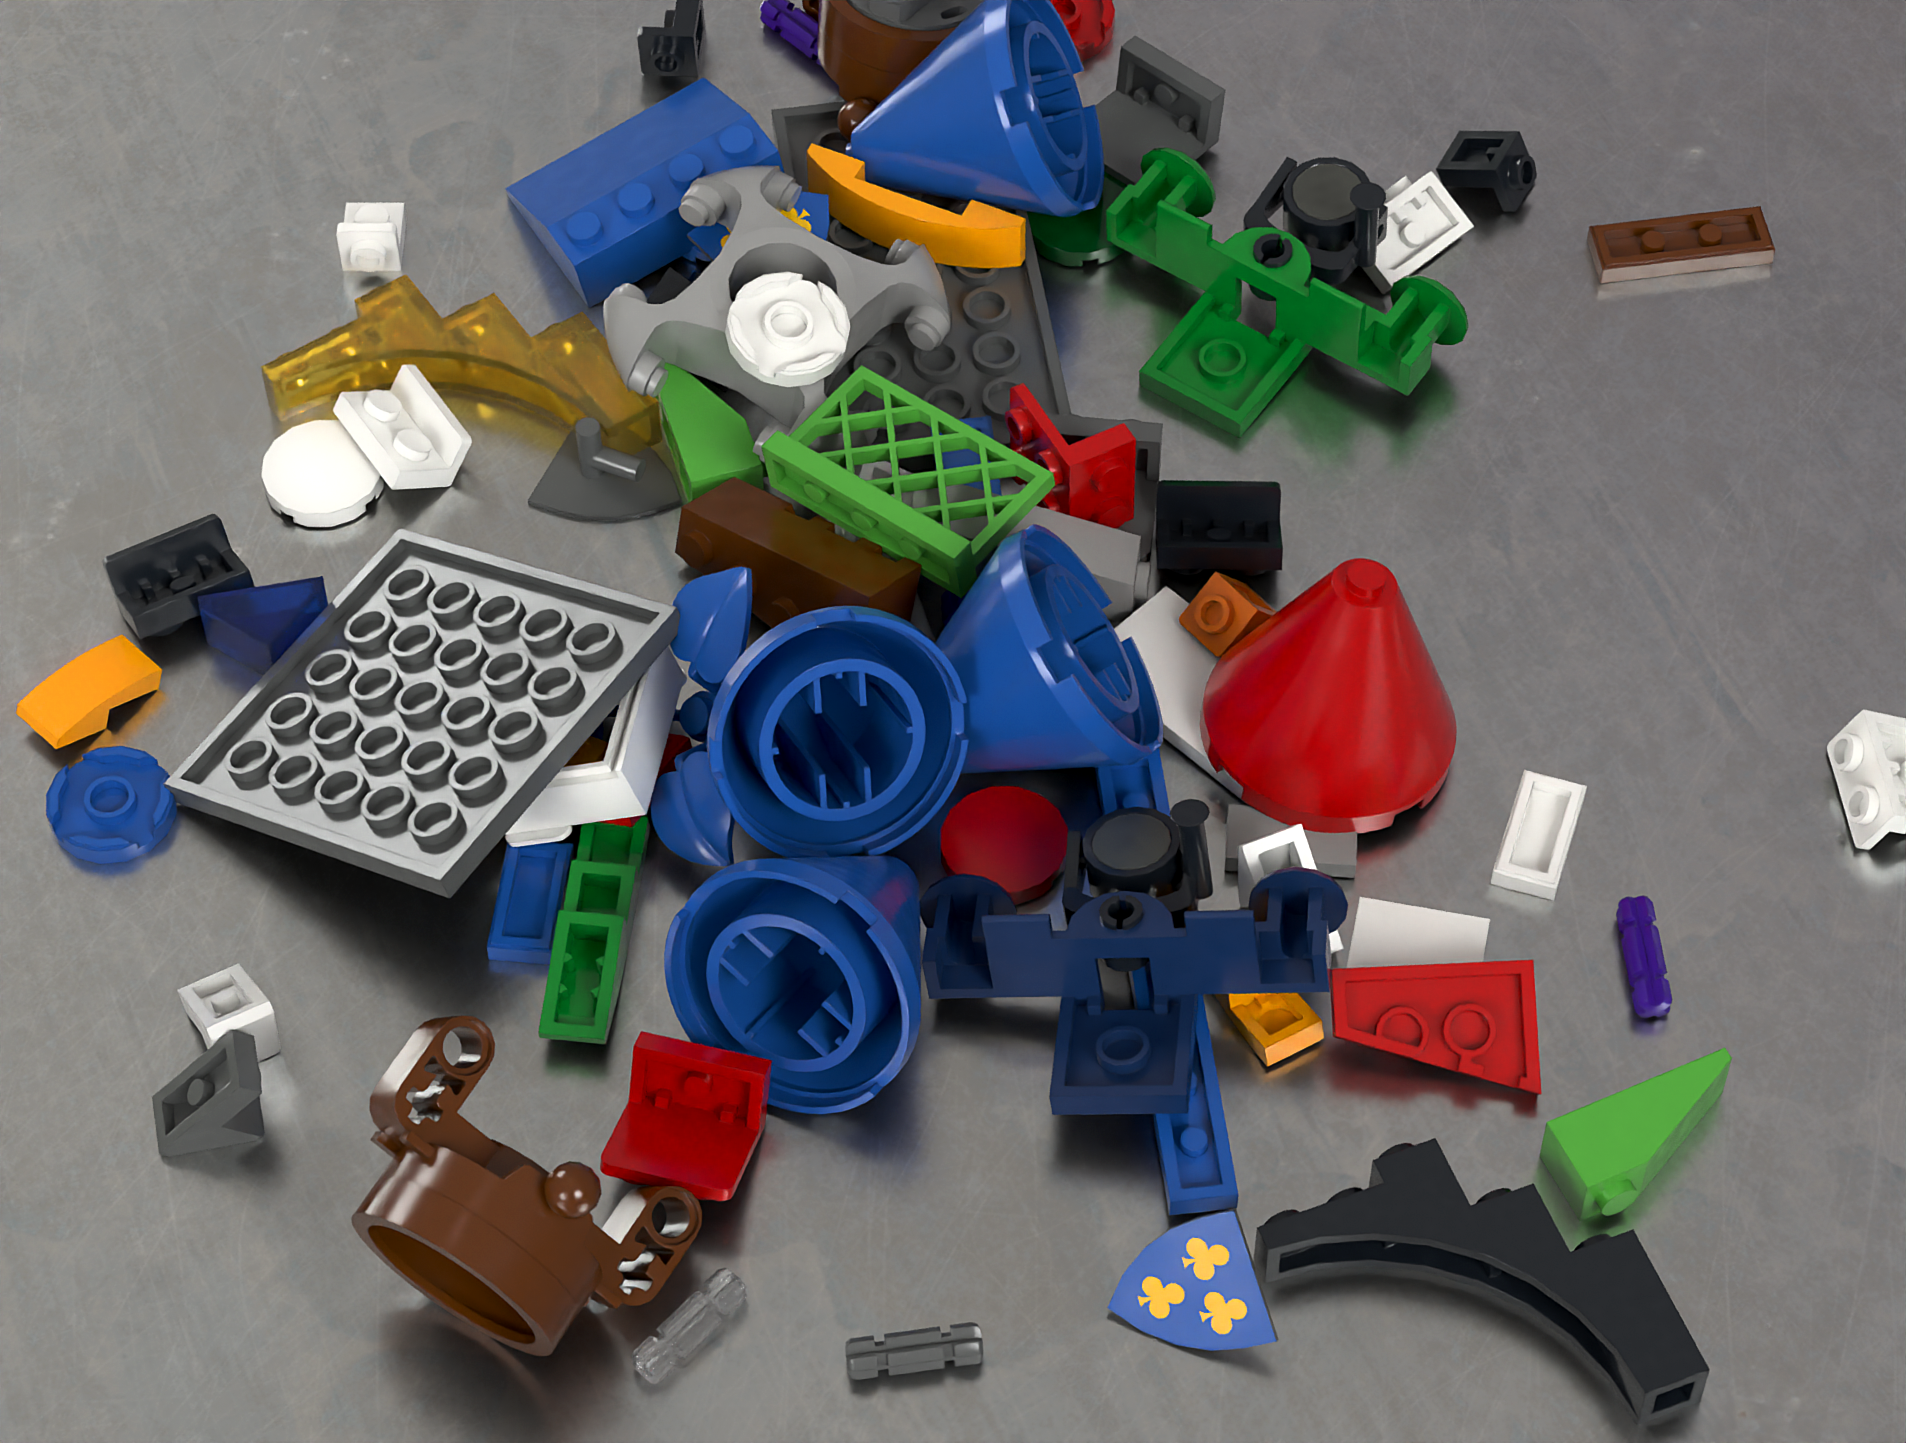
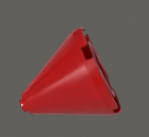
[1200,558,1457,833]

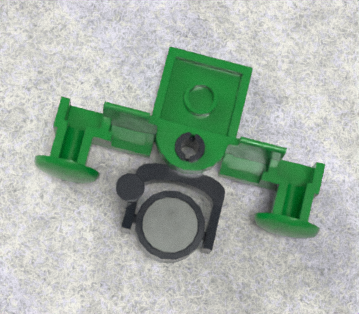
[1106,147,1469,438]

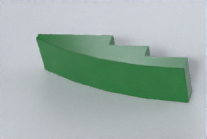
[538,816,651,1044]

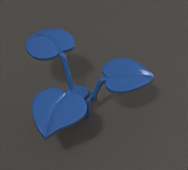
[591,567,752,867]

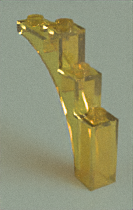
[261,274,663,455]

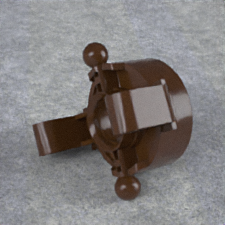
[351,1015,702,1356]

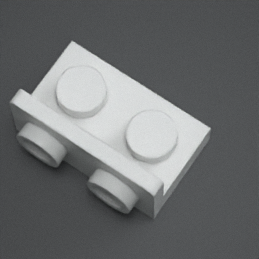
[1362,171,1474,295]
[333,364,472,490]
[1827,709,1906,850]

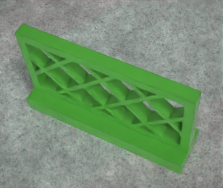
[761,365,1055,598]

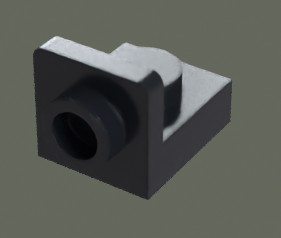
[637,0,706,77]
[1436,131,1537,212]

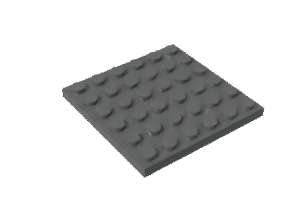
[163,528,680,898]

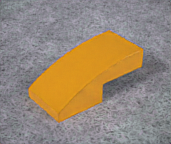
[16,634,162,749]
[1214,993,1324,1067]

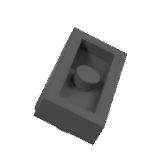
[152,1029,265,1157]

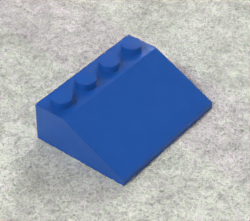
[505,77,785,308]

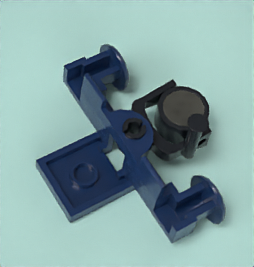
[920,799,1348,1115]

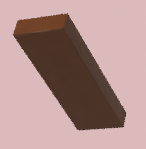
[1587,206,1775,284]

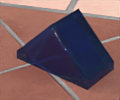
[197,576,329,675]

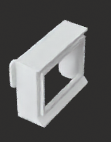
[505,646,687,847]

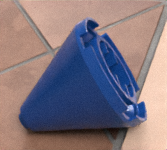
[846,0,1104,218]
[935,524,1163,774]
[707,606,969,858]
[664,855,921,1114]

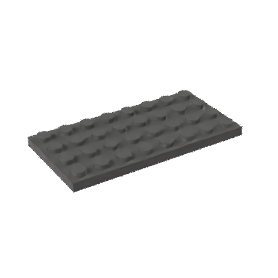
[771,101,1071,471]

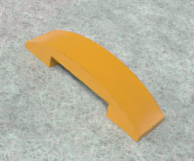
[807,143,1026,268]

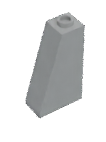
[911,484,1151,622]

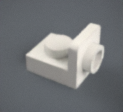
[336,203,407,272]

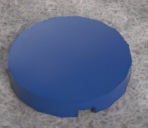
[46,746,177,864]

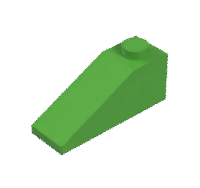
[650,363,768,503]
[1539,1048,1732,1221]

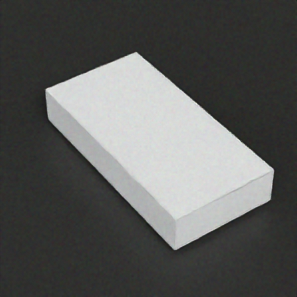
[1490,770,1587,901]

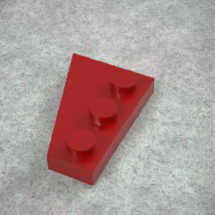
[1330,960,1542,1095]

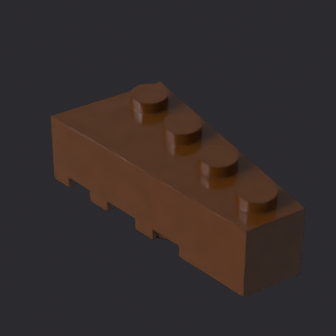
[675,477,922,629]

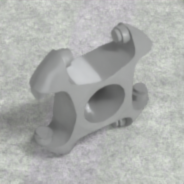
[603,165,951,463]

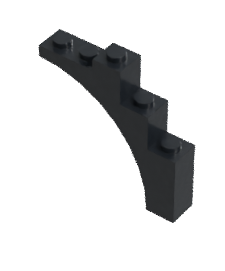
[1253,1138,1710,1425]

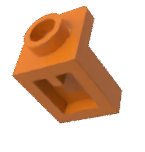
[1179,571,1277,658]

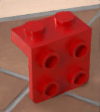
[1005,383,1136,529]
[600,1031,772,1201]

